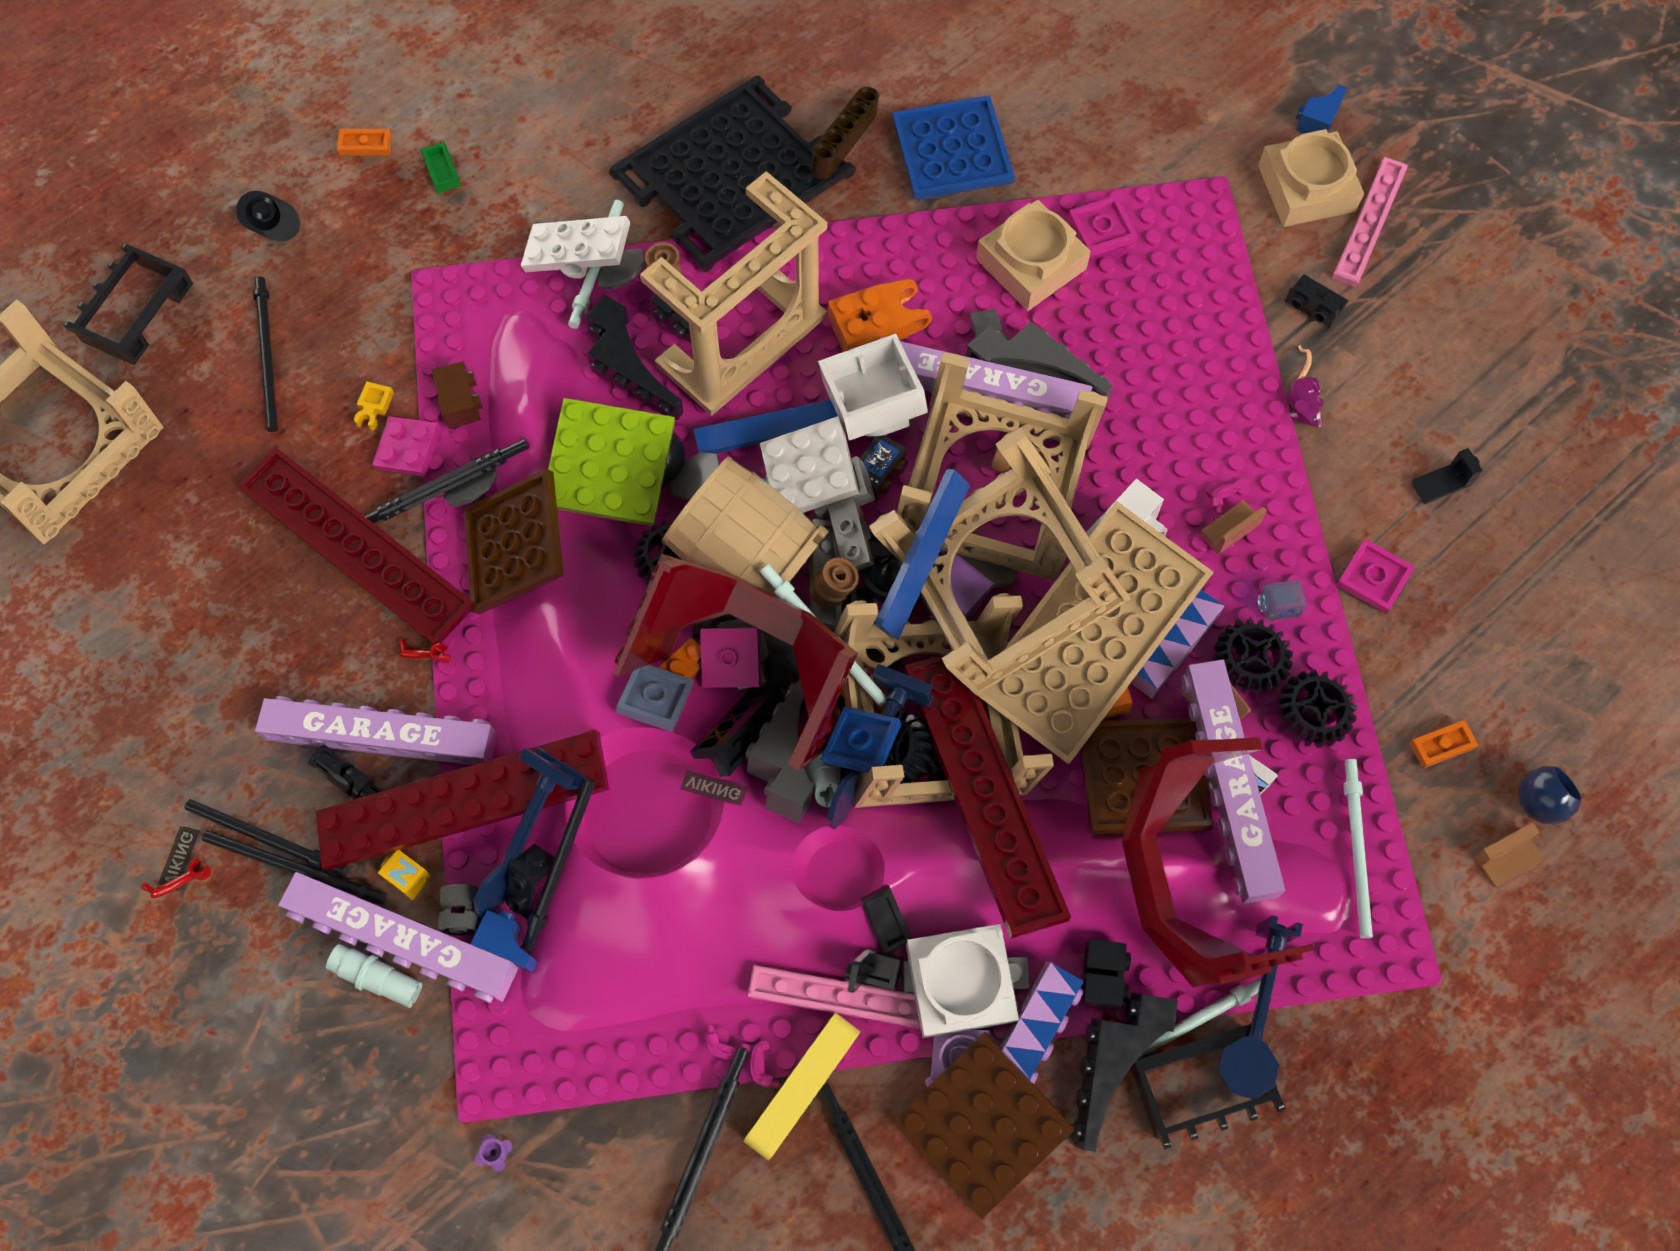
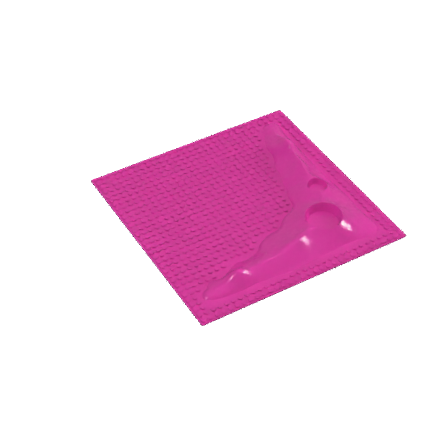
[411,177,1442,1123]

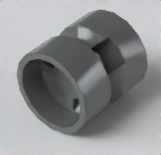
[438,884,479,936]

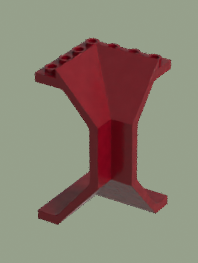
[614,554,858,770]
[1121,737,1314,987]

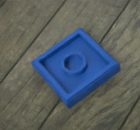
[821,707,901,773]

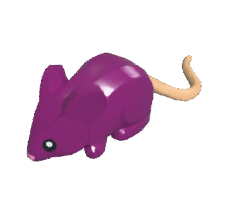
[1288,345,1324,427]

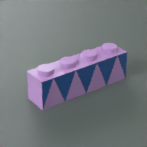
[1131,589,1224,699]
[999,961,1084,1083]

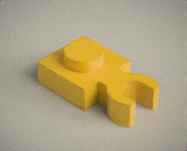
[354,381,394,431]

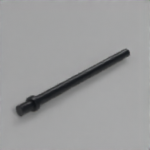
[253,277,278,432]
[202,830,387,905]

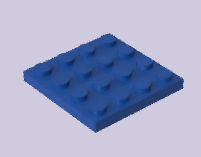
[892,95,1015,200]

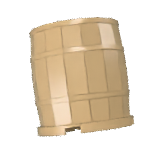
[661,457,829,596]

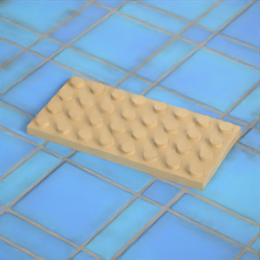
[977,501,1214,764]

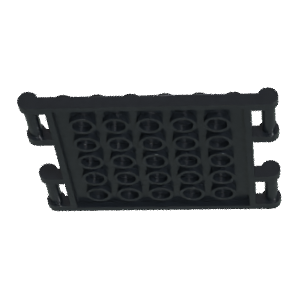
[609,75,856,272]

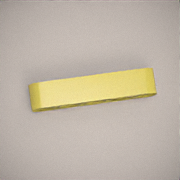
[743,1012,861,1161]

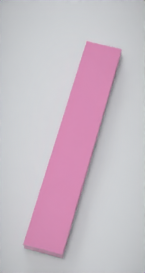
[1332,157,1408,288]
[748,965,921,1029]

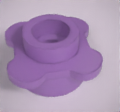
[475,1134,512,1172]

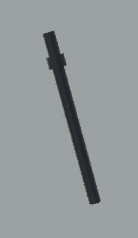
[521,777,596,951]
[185,799,348,877]

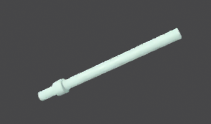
[568,200,624,329]
[759,564,887,707]
[1343,759,1373,938]
[1137,977,1261,1060]

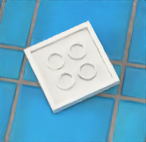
[760,416,860,513]

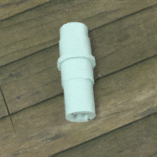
[805,754,841,807]
[326,944,423,1008]

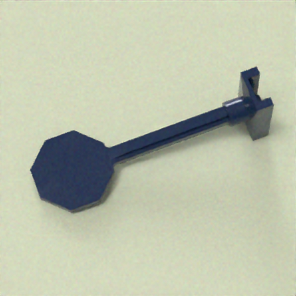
[827,664,934,830]
[473,748,586,917]
[1217,915,1303,1100]

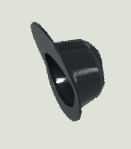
[236,190,300,242]

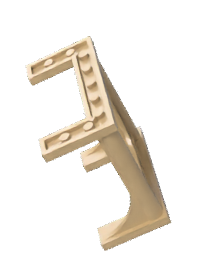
[640,171,827,416]
[0,299,164,545]
[897,352,1108,581]
[869,427,1131,695]
[833,593,1054,808]

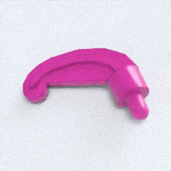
[1211,484,1246,515]
[706,1024,750,1060]
[750,1041,780,1089]

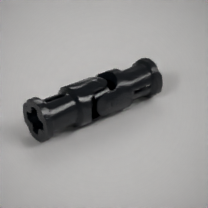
[308,745,382,800]

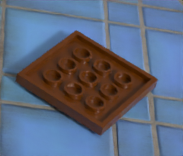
[464,468,564,614]
[1080,718,1214,835]
[893,1032,1075,1219]

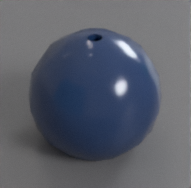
[1518,766,1582,825]

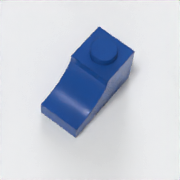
[1295,85,1347,134]
[471,909,538,973]

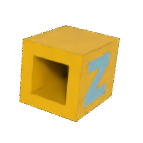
[378,850,432,901]

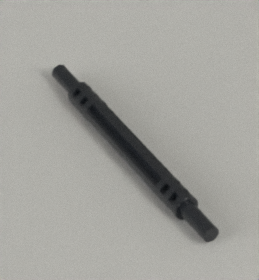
[365,438,530,523]
[655,1047,749,1251]
[818,1083,916,1251]

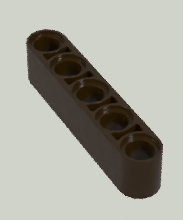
[810,87,880,179]

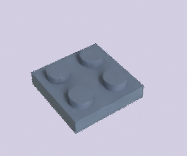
[616,665,694,732]

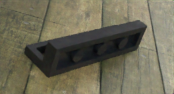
[690,685,785,776]

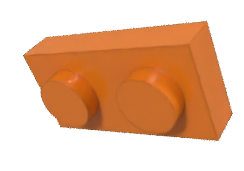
[337,129,392,156]
[659,638,701,679]
[1410,720,1479,769]

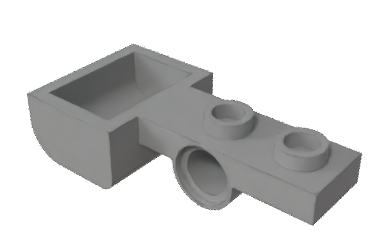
[814,456,875,571]

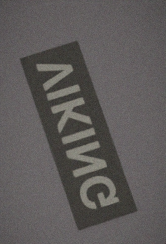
[680,771,748,806]
[158,826,200,890]

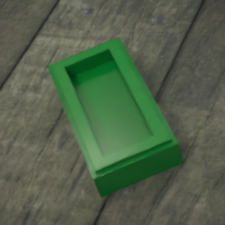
[420,142,461,194]

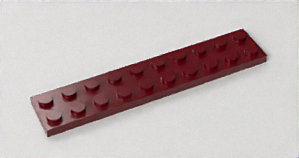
[237,447,474,645]
[904,654,1071,939]
[315,729,610,871]

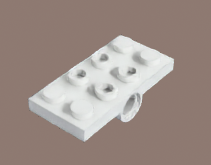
[521,216,630,279]

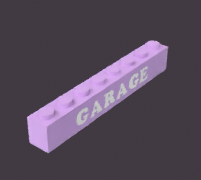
[880,337,1092,419]
[1181,659,1286,904]
[255,696,498,765]
[278,872,519,1003]

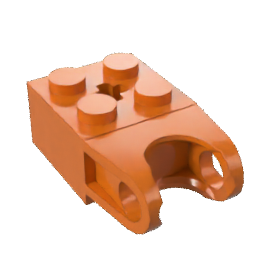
[828,279,932,352]

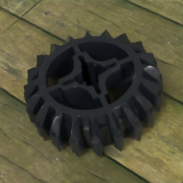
[633,520,682,586]
[1213,617,1293,696]
[1276,669,1358,749]
[884,710,935,784]

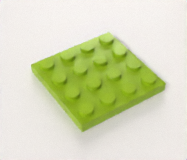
[548,398,675,526]

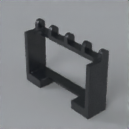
[63,243,193,365]
[1130,1024,1285,1149]

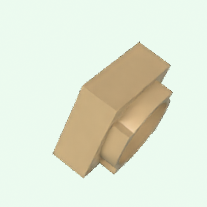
[1258,129,1364,227]
[976,200,1091,311]

